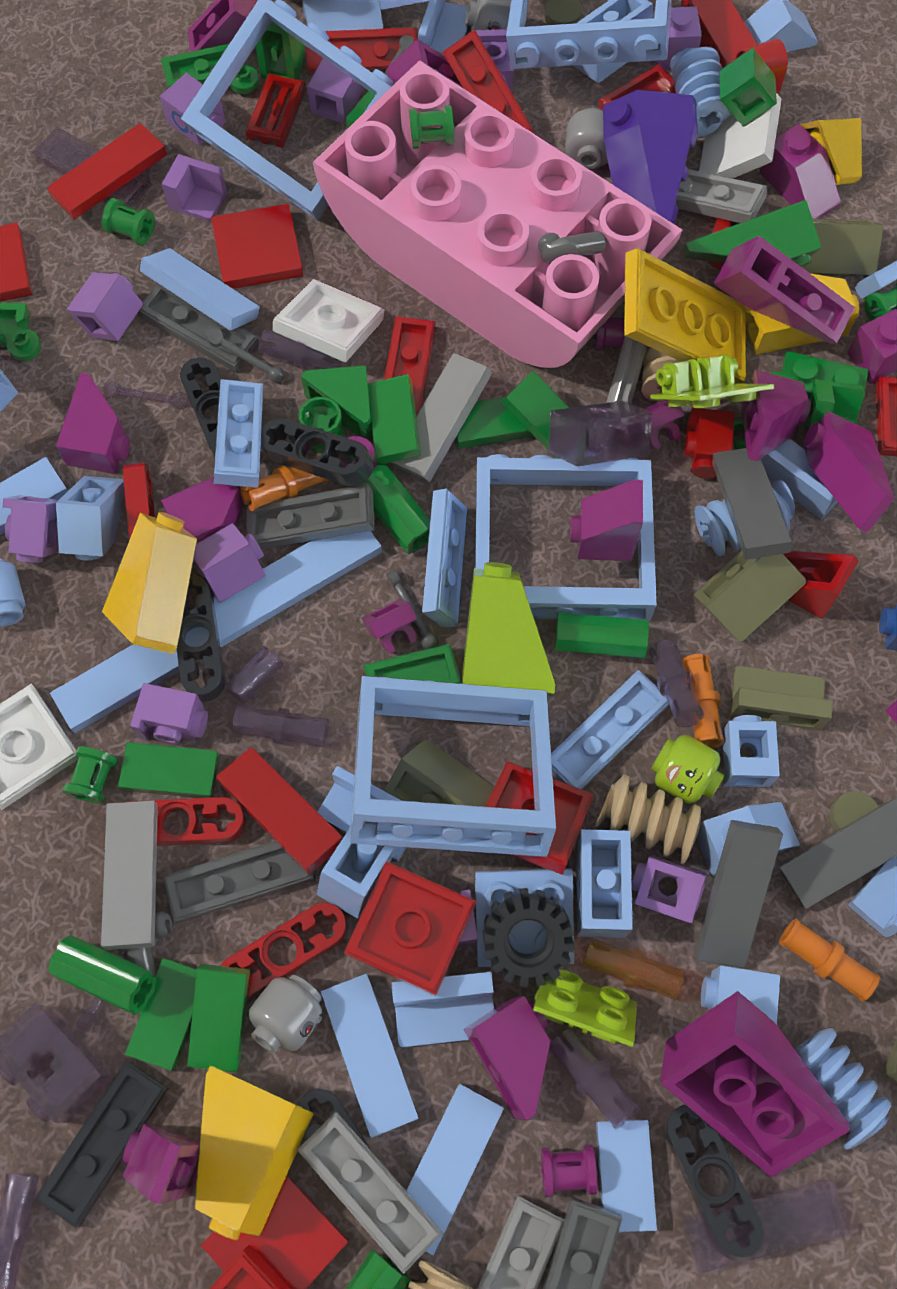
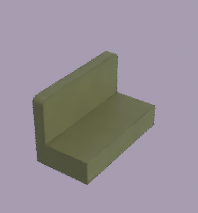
[802,218,884,275]
[694,550,806,642]
[730,666,833,731]
[384,740,494,807]

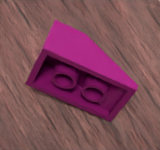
[660,991,849,1177]

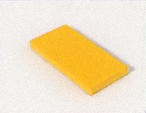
[624,248,746,383]

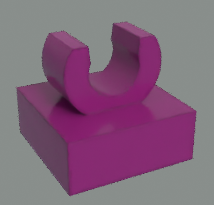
[626,400,684,449]
[361,599,417,654]

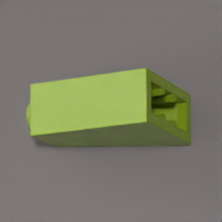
[462,562,555,694]

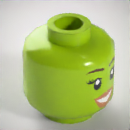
[651,734,724,805]

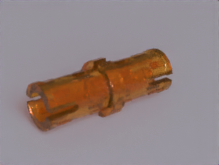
[582,937,685,1001]

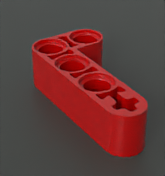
[681,0,788,95]

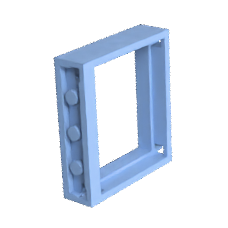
[181,0,394,221]
[506,0,672,69]
[475,454,657,621]
[350,676,556,857]

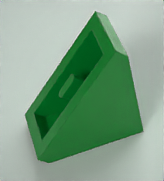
[256,22,305,80]
[301,365,373,441]

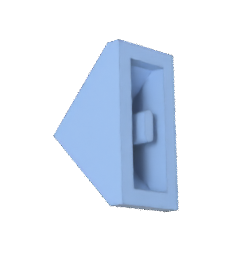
[744,0,818,52]

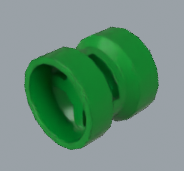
[299,397,344,453]

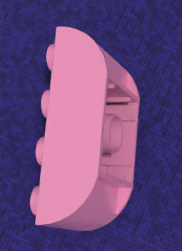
[313,60,682,368]

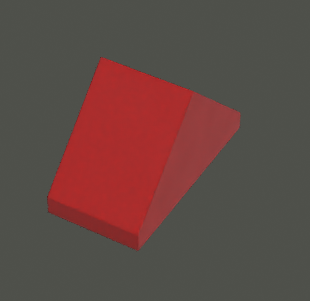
[784,551,858,619]

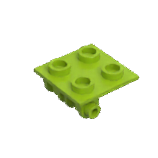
[650,354,774,408]
[533,969,637,1047]

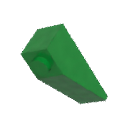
[682,199,822,267]

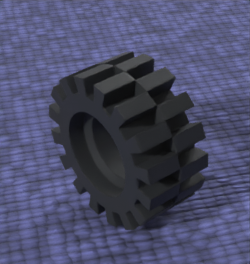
[483,888,574,987]

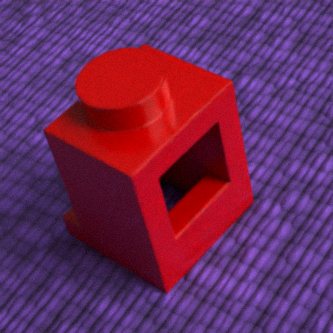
[684,407,735,479]

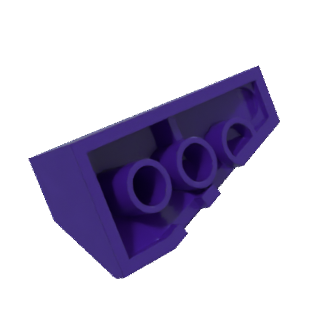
[603,90,698,224]

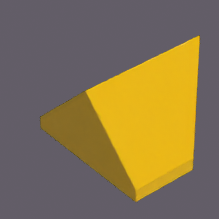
[790,118,862,185]

